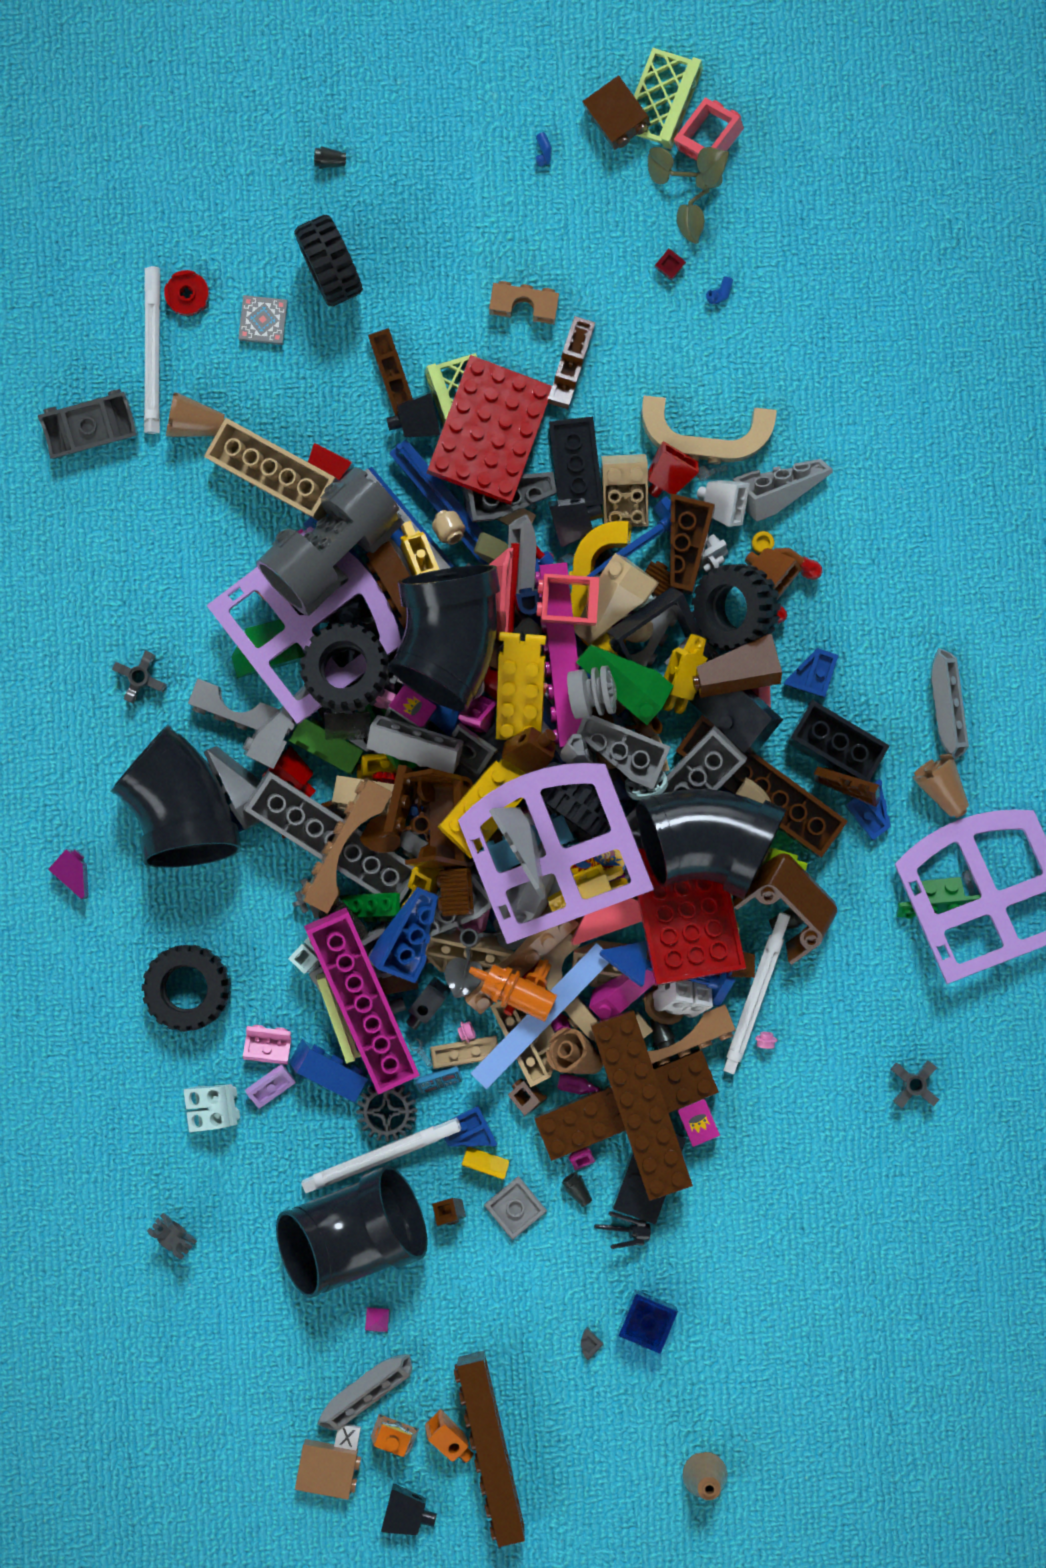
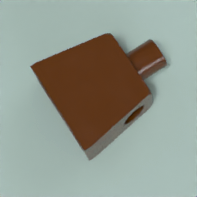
[502,727,556,774]

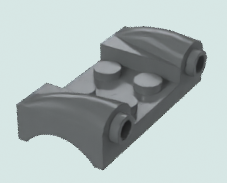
[38,389,139,459]

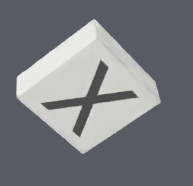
[334,1424,361,1451]

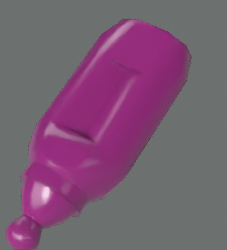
[557,1074,600,1095]

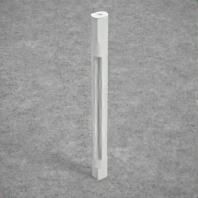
[144,266,160,434]
[723,912,791,1074]
[301,1118,461,1193]

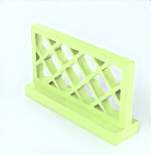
[634,48,703,149]
[424,353,477,427]
[317,973,361,1064]

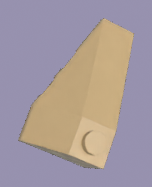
[574,553,659,644]

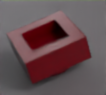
[655,248,686,281]

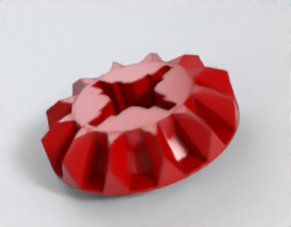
[372,771,396,784]

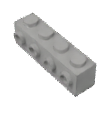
[367,715,464,774]

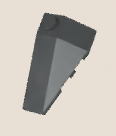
[462,472,557,522]
[204,746,262,830]

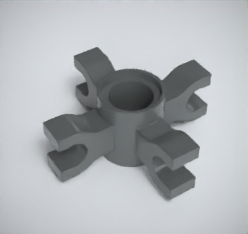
[112,650,167,704]
[890,1060,940,1108]
[147,1213,197,1260]

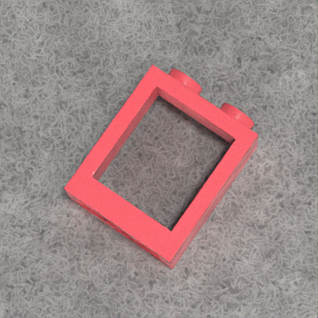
[674,97,744,161]
[536,574,599,626]

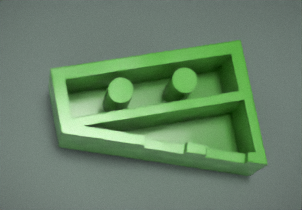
[289,718,364,775]

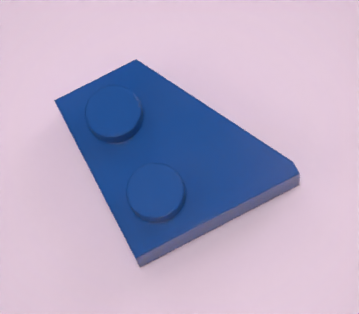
[783,648,839,698]
[845,779,891,841]
[444,1105,498,1146]

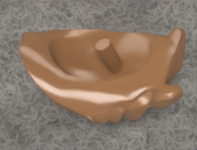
[643,984,684,1025]

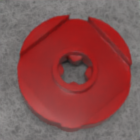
[164,270,210,316]

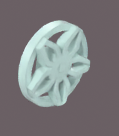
[625,771,668,800]

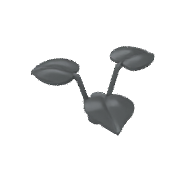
[442,918,527,998]

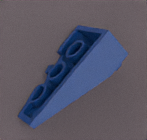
[369,887,438,983]

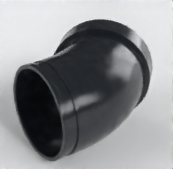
[388,565,500,712]
[110,724,241,868]
[636,789,787,900]
[276,1166,428,1298]

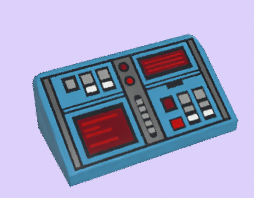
[415,1065,463,1094]

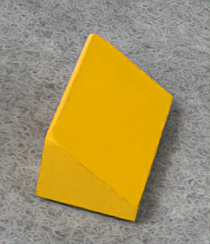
[361,753,397,776]
[462,1147,509,1179]

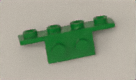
[896,877,981,918]
[336,893,401,923]

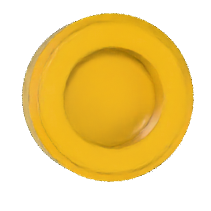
[751,531,774,554]

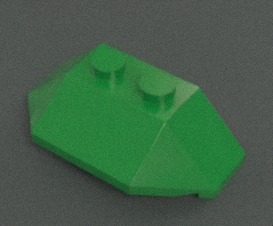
[231,619,318,678]

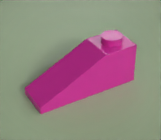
[458,696,497,733]
[589,970,655,1020]

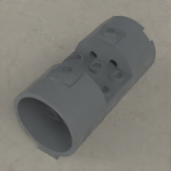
[256,467,405,616]

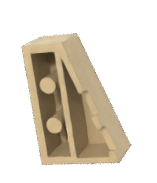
[332,775,394,816]

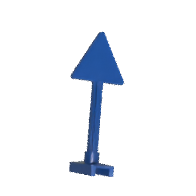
[587,496,671,577]
[599,941,735,1007]

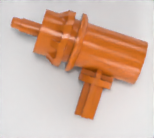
[469,959,557,1022]

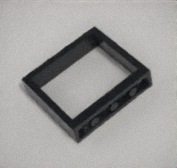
[607,587,712,662]

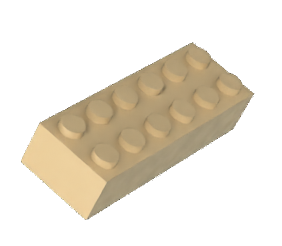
[204,418,339,521]

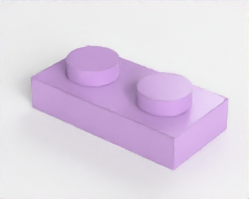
[245,1064,296,1109]

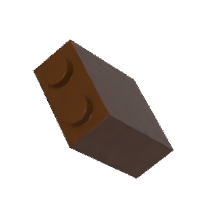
[582,75,651,150]

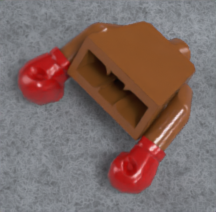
[745,548,823,623]

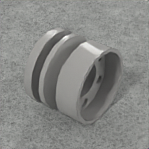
[567,665,617,719]

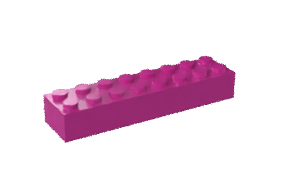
[535,562,587,750]
[304,907,420,1095]

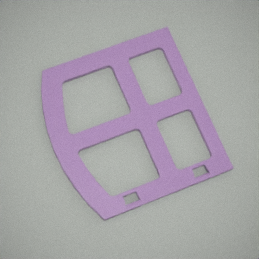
[206,527,402,724]
[458,763,654,944]
[894,810,1046,985]

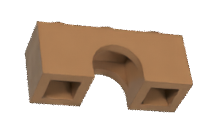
[489,281,559,325]

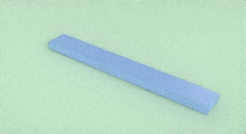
[470,943,609,1089]

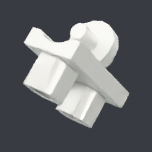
[699,534,729,572]

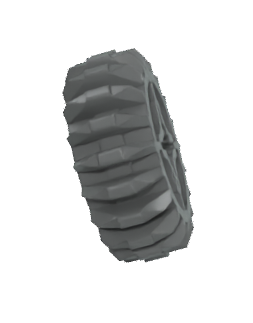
[356,1085,418,1142]

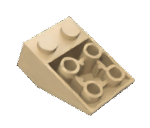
[601,454,649,527]

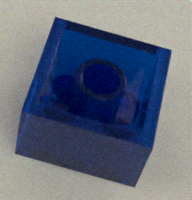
[617,1289,678,1354]

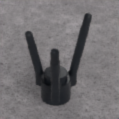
[594,1211,651,1249]

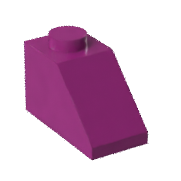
[48,849,89,899]

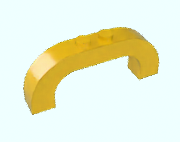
[569,521,632,656]

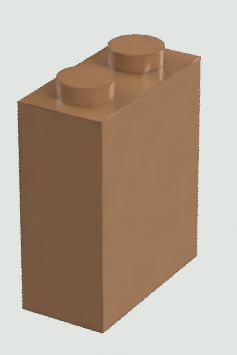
[295,1439,361,1500]

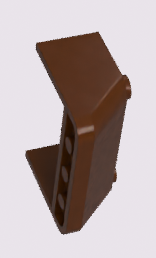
[403,768,475,869]
[732,853,837,965]

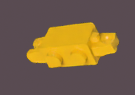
[400,521,440,575]
[663,634,707,714]
[547,864,628,912]

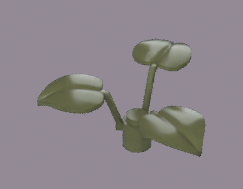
[648,147,729,244]

